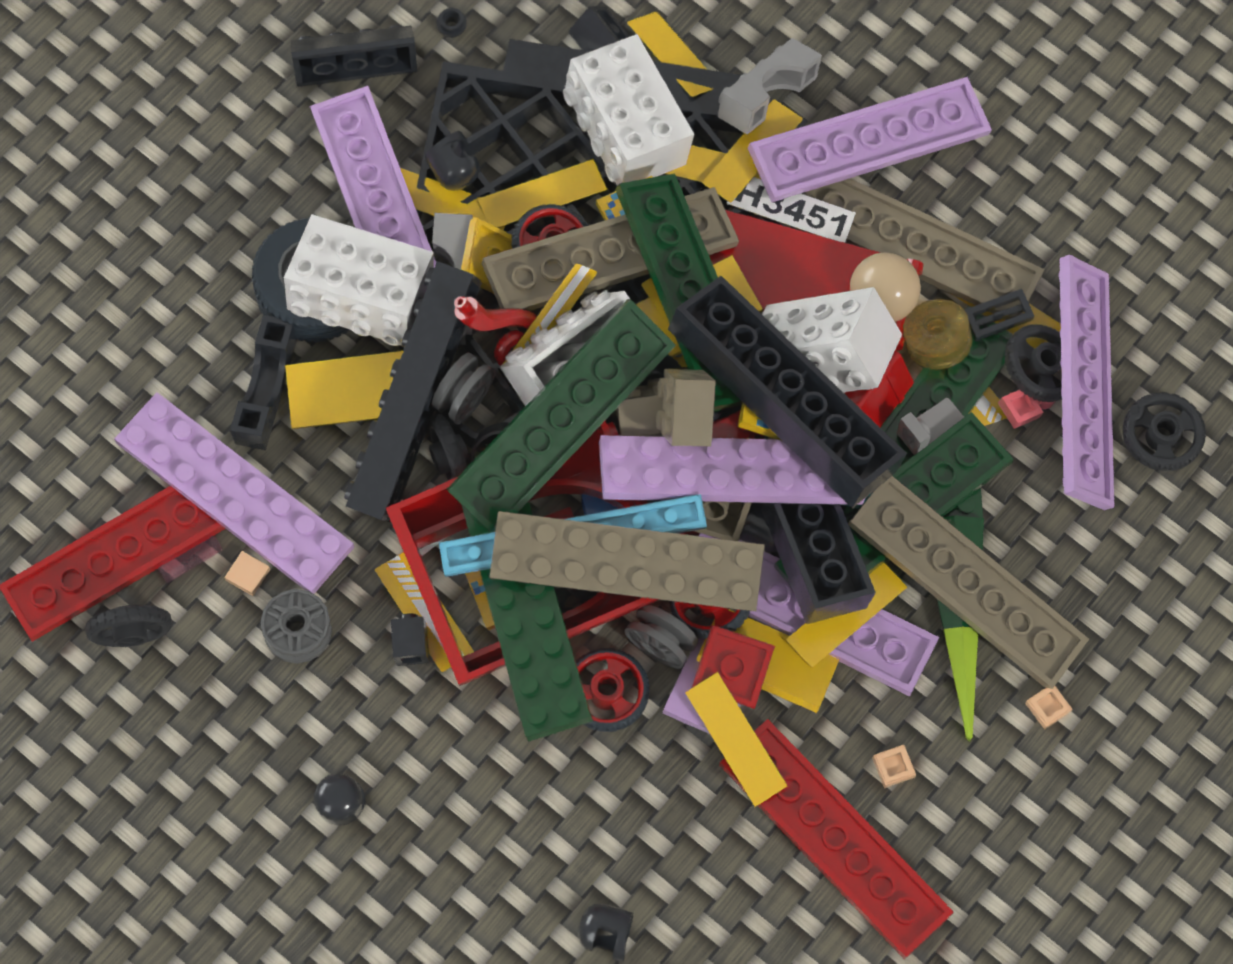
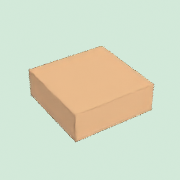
[225,551,270,596]
[1025,686,1072,730]
[872,745,916,788]

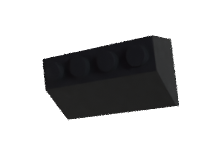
[290,25,418,87]

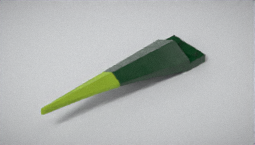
[936,488,984,741]

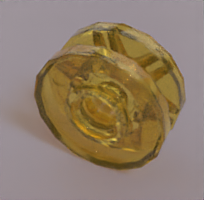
[903,299,972,370]

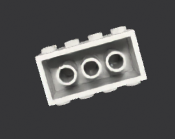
[563,34,694,186]
[284,214,434,346]
[762,287,902,393]
[500,290,630,406]

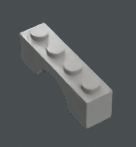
[718,38,822,134]
[432,213,473,345]

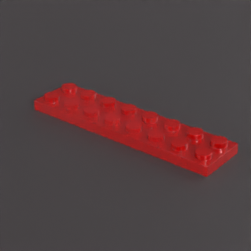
[0,486,226,642]
[719,719,954,960]

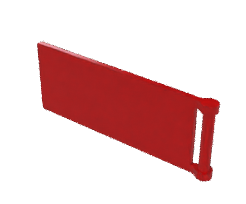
[709,210,924,351]

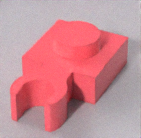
[998,390,1056,429]

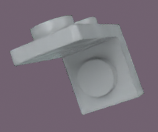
[897,398,964,455]

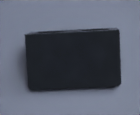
[569,6,630,51]

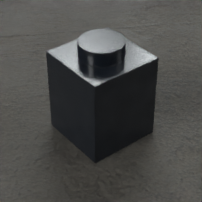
[391,613,430,666]

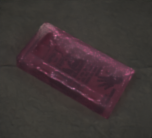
[158,536,223,583]

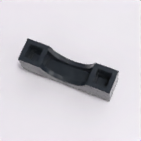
[230,315,297,451]

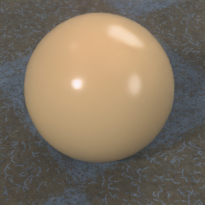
[850,253,921,322]

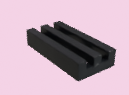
[963,289,1034,342]

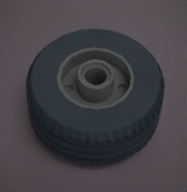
[252,218,351,342]

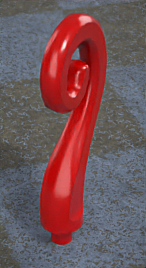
[454,296,537,366]

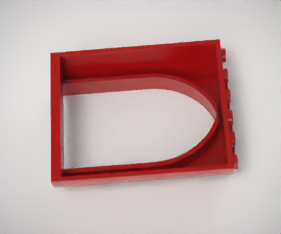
[386,421,660,686]

